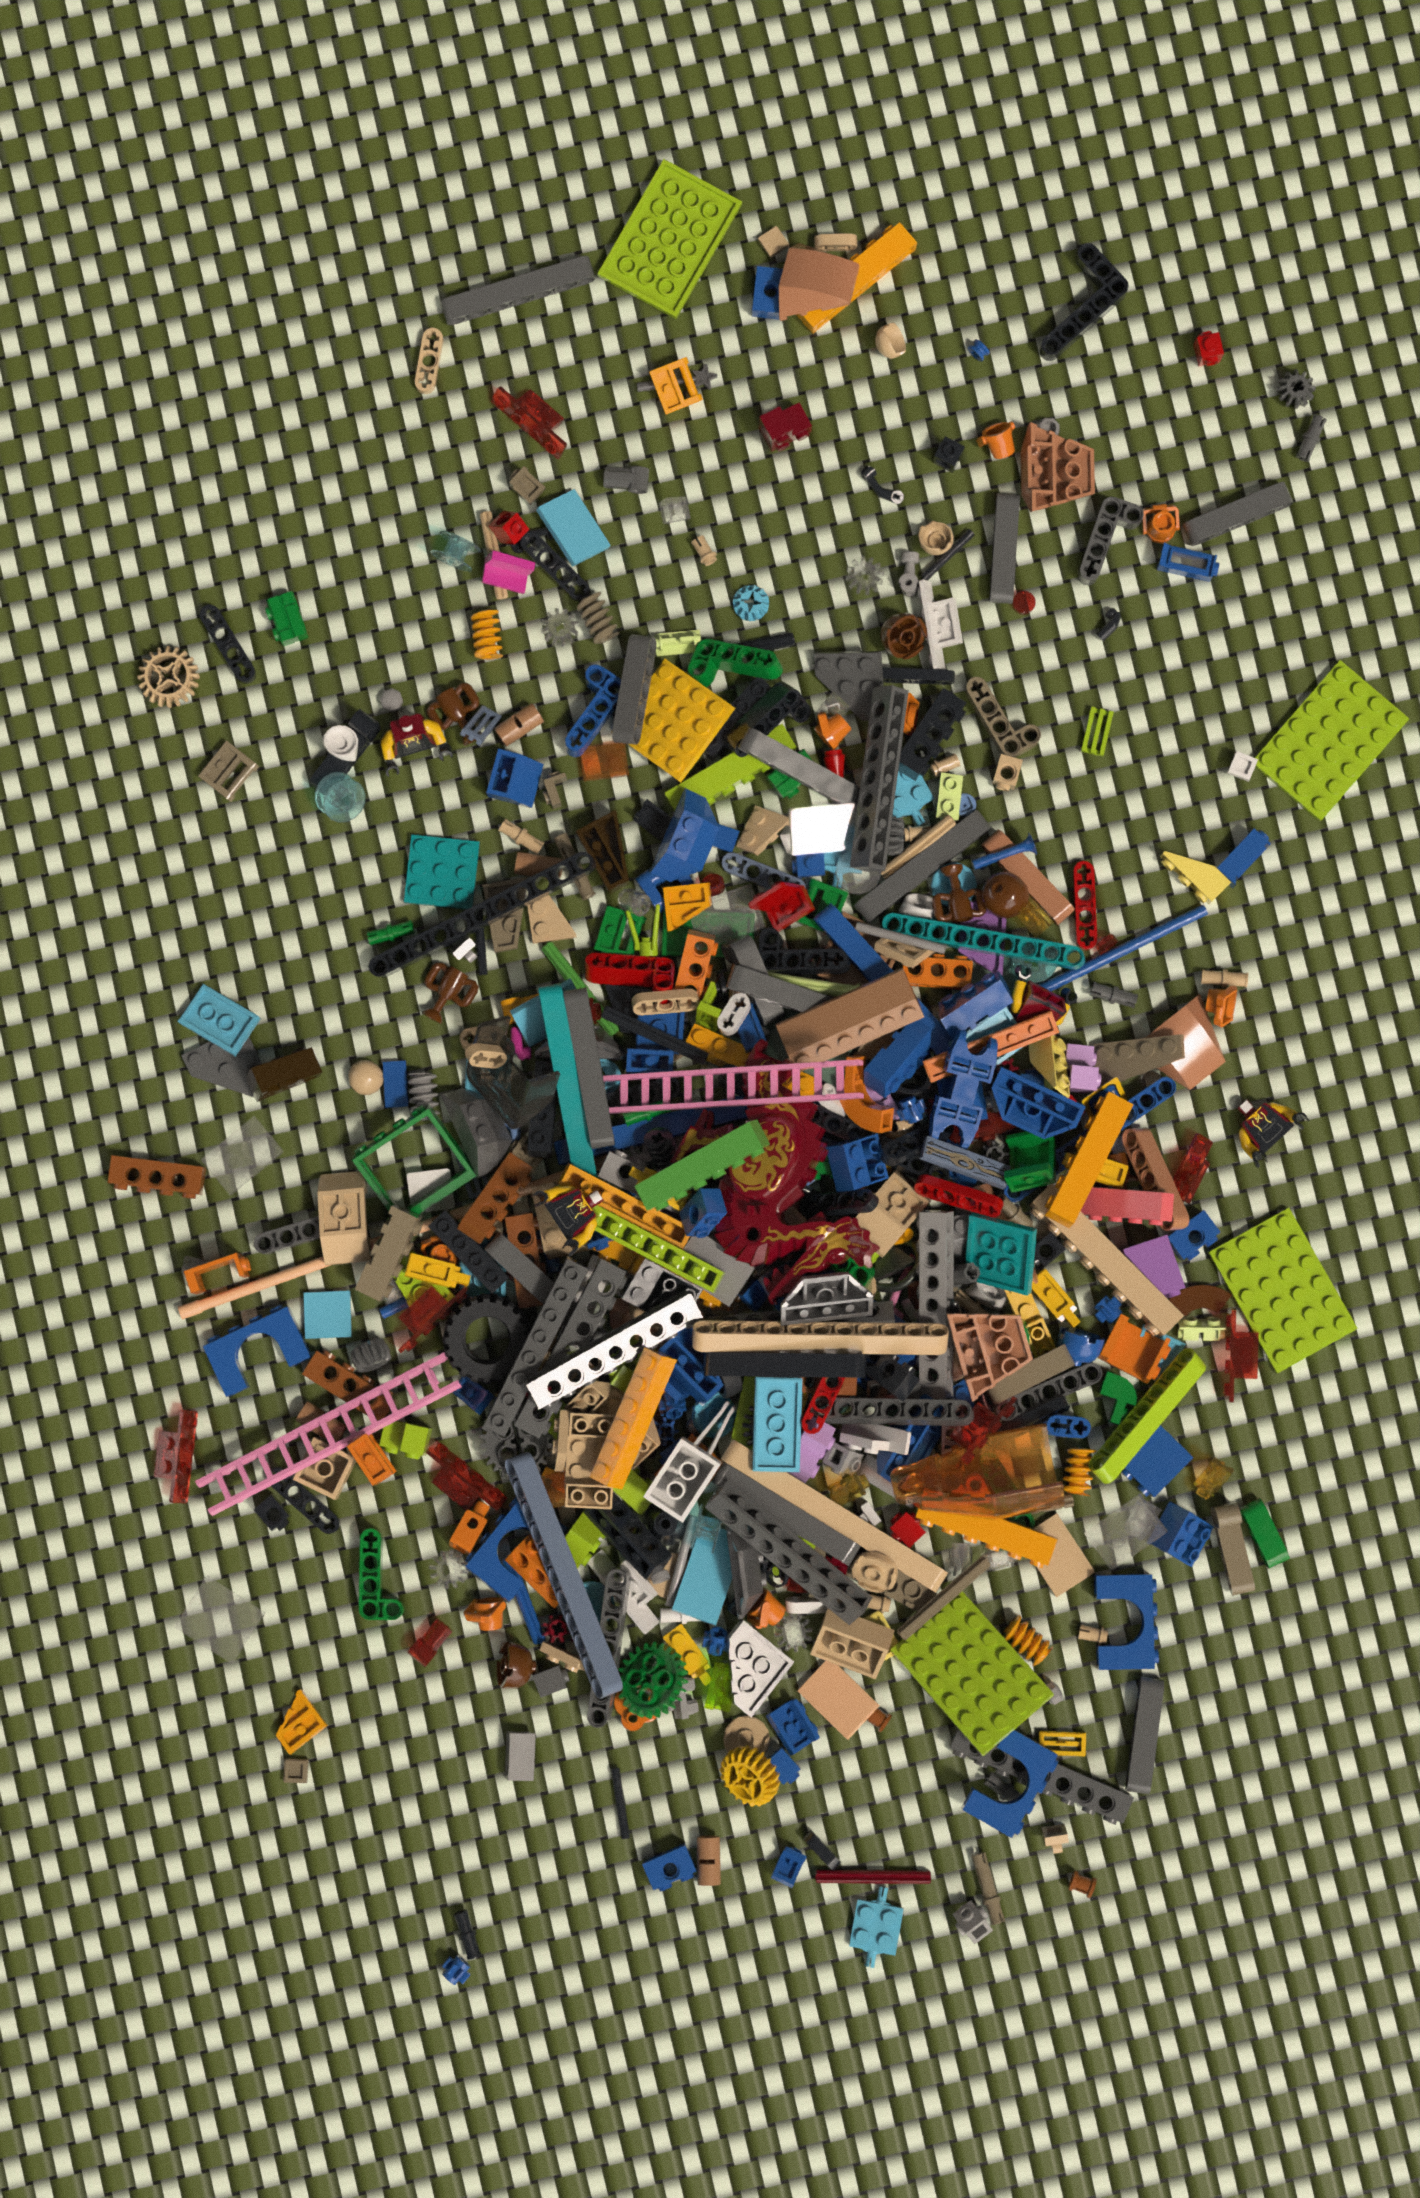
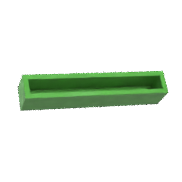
[635,1120,770,1212]

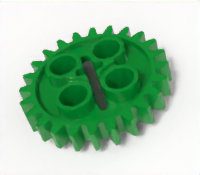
[618,1642,689,1719]

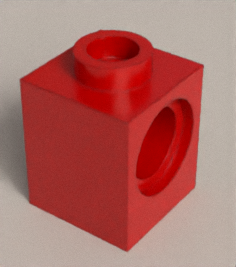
[488,511,529,545]

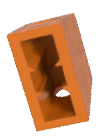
[449,1501,490,1556]

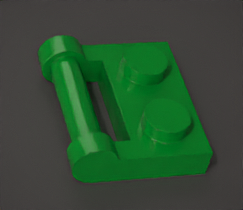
[796,878,848,933]
[594,906,647,955]

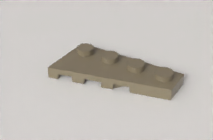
[1094,1034,1185,1089]
[846,1553,937,1611]

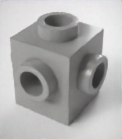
[823,1442,864,1477]
[952,1901,993,1944]

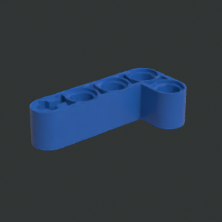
[565,664,621,757]

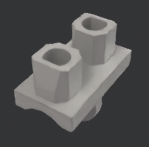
[668,1677,699,1719]

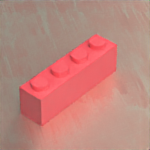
[1081,1187,1174,1226]

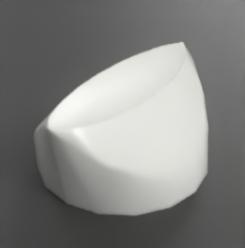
[322,725,358,761]
[898,893,937,921]
[965,1282,1007,1311]

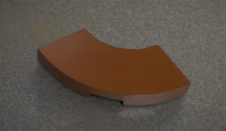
[1169,1285,1232,1317]

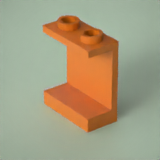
[184,1253,251,1295]
[1098,1314,1171,1384]
[347,1433,397,1486]

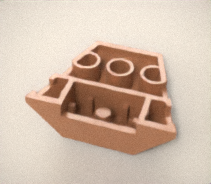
[779,243,860,321]
[1021,422,1095,512]
[1145,994,1226,1090]
[946,1313,1033,1402]

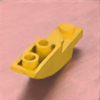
[1003,1289,1056,1359]

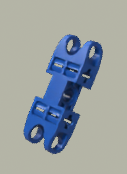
[929,1029,998,1149]

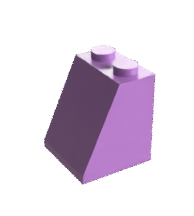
[1120,1235,1186,1298]

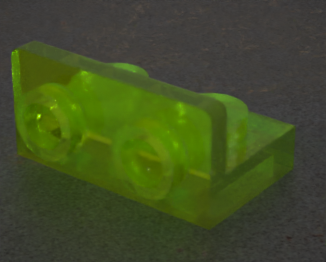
[704,1661,732,1712]

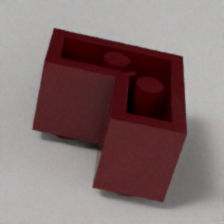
[759,402,812,452]

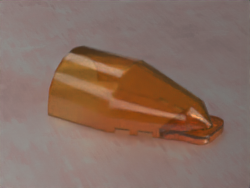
[890,1423,1065,1520]

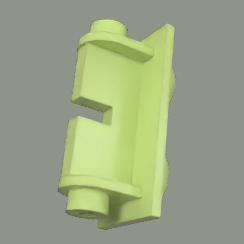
[654,630,701,657]
[936,772,963,821]
[1177,1316,1226,1341]

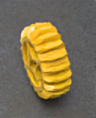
[719,1745,781,1807]

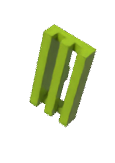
[1081,706,1114,757]

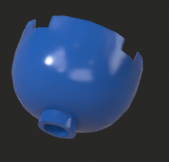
[1057,1327,1105,1366]

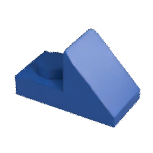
[452,1376,494,1415]

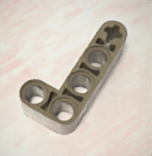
[965,677,1041,758]
[986,1344,1076,1405]
[1210,1502,1255,1596]

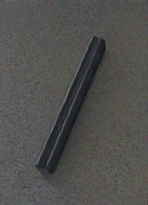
[601,1006,709,1064]

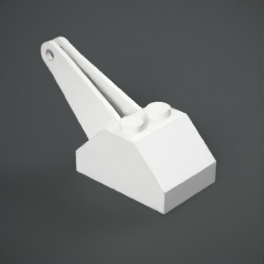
[643,1401,736,1523]

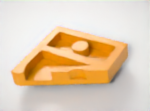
[663,882,712,931]
[276,1689,328,1754]

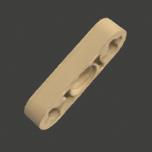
[415,328,444,394]
[632,989,699,1015]

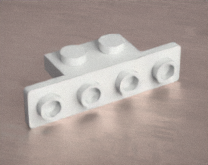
[918,579,963,670]
[839,1424,911,1455]
[587,1550,659,1634]

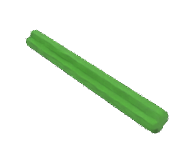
[542,942,620,1036]

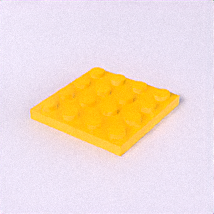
[611,659,735,783]

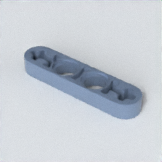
[722,852,806,890]

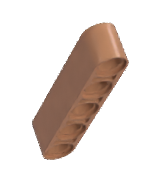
[981,829,1075,926]
[1122,1127,1189,1231]

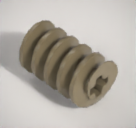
[577,592,620,644]

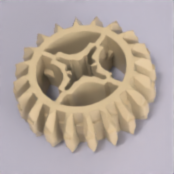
[137,646,200,708]

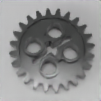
[479,1404,553,1477]

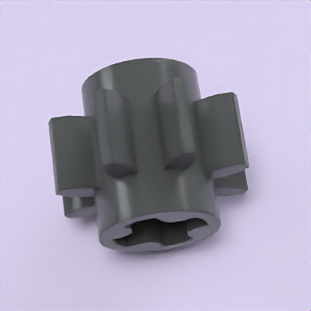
[981,1141,1009,1164]

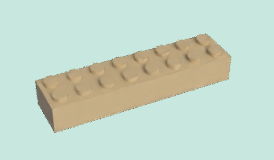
[1029,1184,1184,1337]

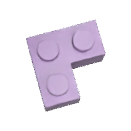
[1065,1044,1101,1094]
[787,1417,836,1483]

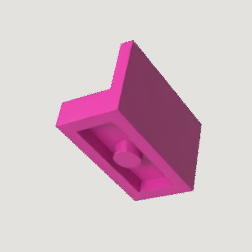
[481,550,535,594]

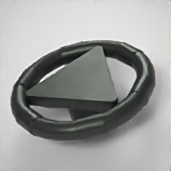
[874,1236,919,1293]

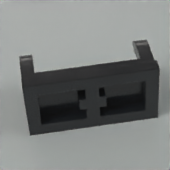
[633,799,672,842]

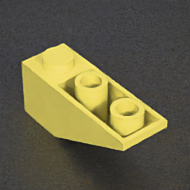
[1160,851,1231,904]
[1028,1035,1070,1098]

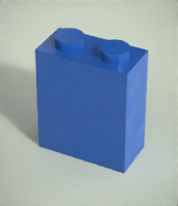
[1121,1425,1193,1497]

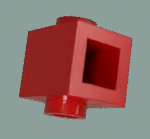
[1193,331,1224,366]
[889,1511,926,1548]

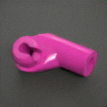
[510,1027,532,1061]

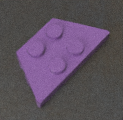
[958,901,1006,976]

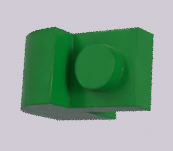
[1098,1371,1137,1425]

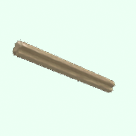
[897,1556,991,1640]

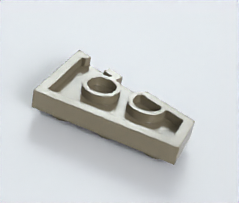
[483,877,528,953]

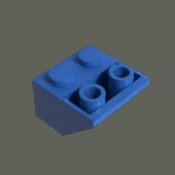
[486,749,544,808]
[826,1133,889,1192]
[1148,1501,1214,1567]

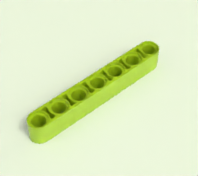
[1088,1348,1206,1484]

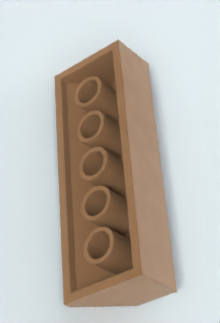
[776,968,924,1072]

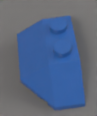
[649,788,720,882]
[991,1067,1086,1139]
[877,1394,943,1486]

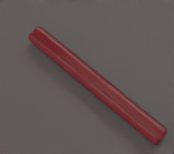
[815,1870,931,1884]

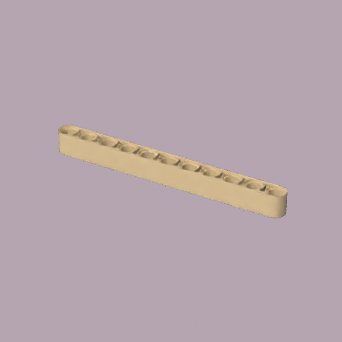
[692,1320,949,1355]
[721,1439,948,1593]

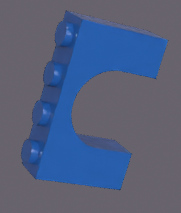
[203,1305,312,1397]
[465,1497,568,1603]
[1094,1574,1159,1670]
[961,1730,1059,1838]

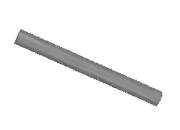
[855,922,947,954]
[665,1514,697,1607]

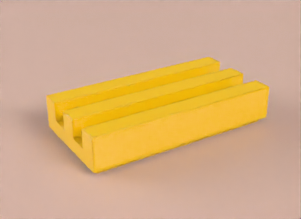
[1039,1731,1086,1756]

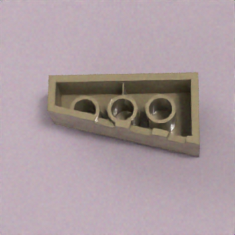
[355,1205,423,1301]

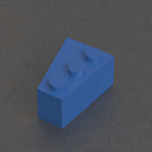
[938,971,1014,1041]
[864,1020,931,1098]
[658,1327,723,1407]

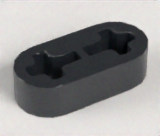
[803,1830,842,1870]

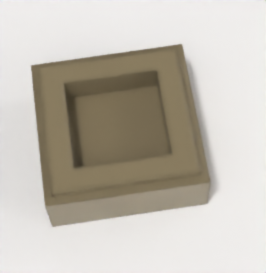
[283,1758,309,1783]

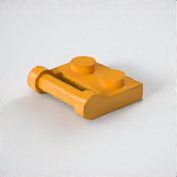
[649,357,703,415]

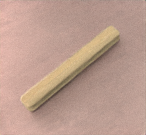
[480,511,508,600]
[880,815,956,879]

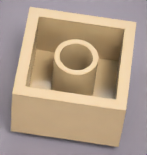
[293,1437,356,1500]

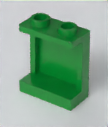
[1004,1131,1056,1192]

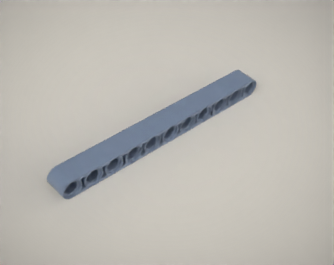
[505,1452,623,1699]

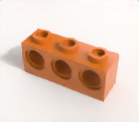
[674,929,718,1003]
[902,954,973,990]
[505,1534,559,1609]

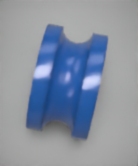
[967,339,990,362]

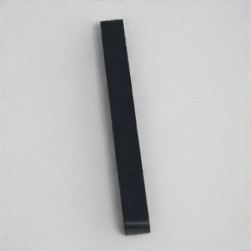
[369,852,596,978]
[718,1064,950,1181]

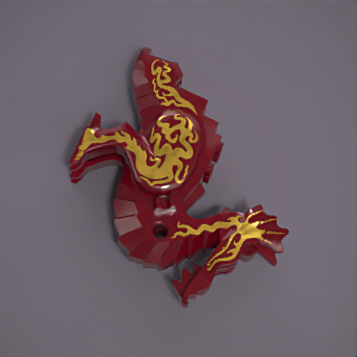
[671,1039,880,1305]

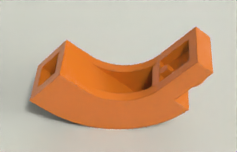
[840,1054,894,1133]

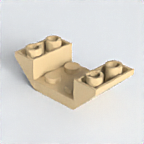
[855,1170,932,1258]
[317,1171,371,1265]
[564,1381,661,1470]
[564,1413,615,1509]

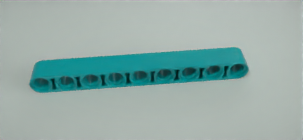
[882,913,1085,970]
[538,983,597,1177]

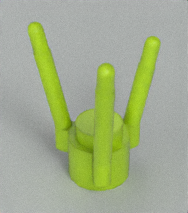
[626,904,660,956]

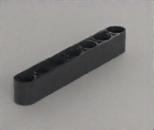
[703,1352,866,1378]

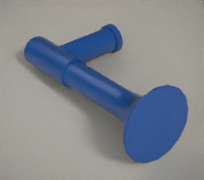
[972,832,1037,870]

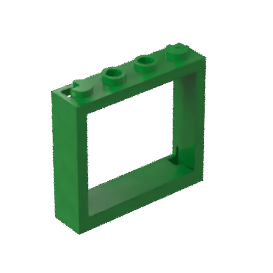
[352,1104,476,1215]

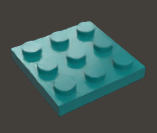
[404,835,480,910]
[965,1212,1037,1296]

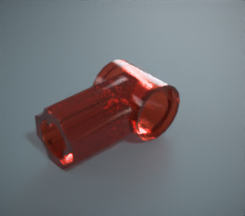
[407,1619,453,1668]

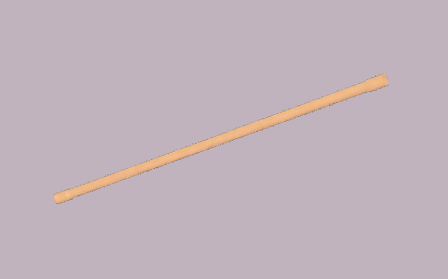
[178,1151,613,1320]

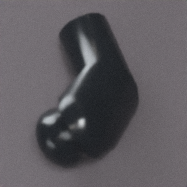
[1096,608,1121,641]

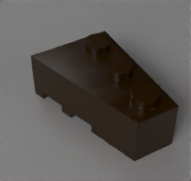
[576,810,629,895]
[246,1047,323,1102]

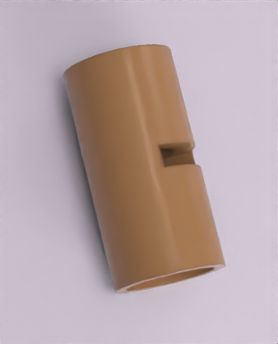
[494,703,544,747]
[514,852,563,880]
[296,1401,347,1442]
[697,1835,721,1886]

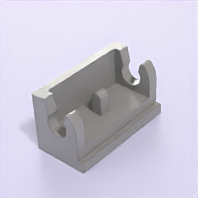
[505,1731,536,1781]

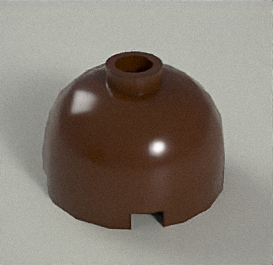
[880,612,927,659]
[981,871,1029,919]
[496,1641,536,1689]

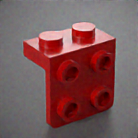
[748,881,815,932]

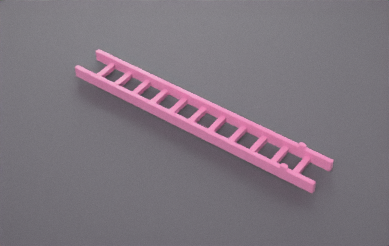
[603,1059,864,1114]
[195,1352,462,1516]

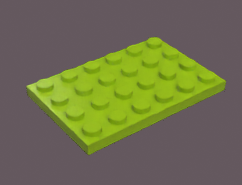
[597,159,742,319]
[1255,660,1409,822]
[1208,1208,1358,1374]
[890,1591,1054,1757]

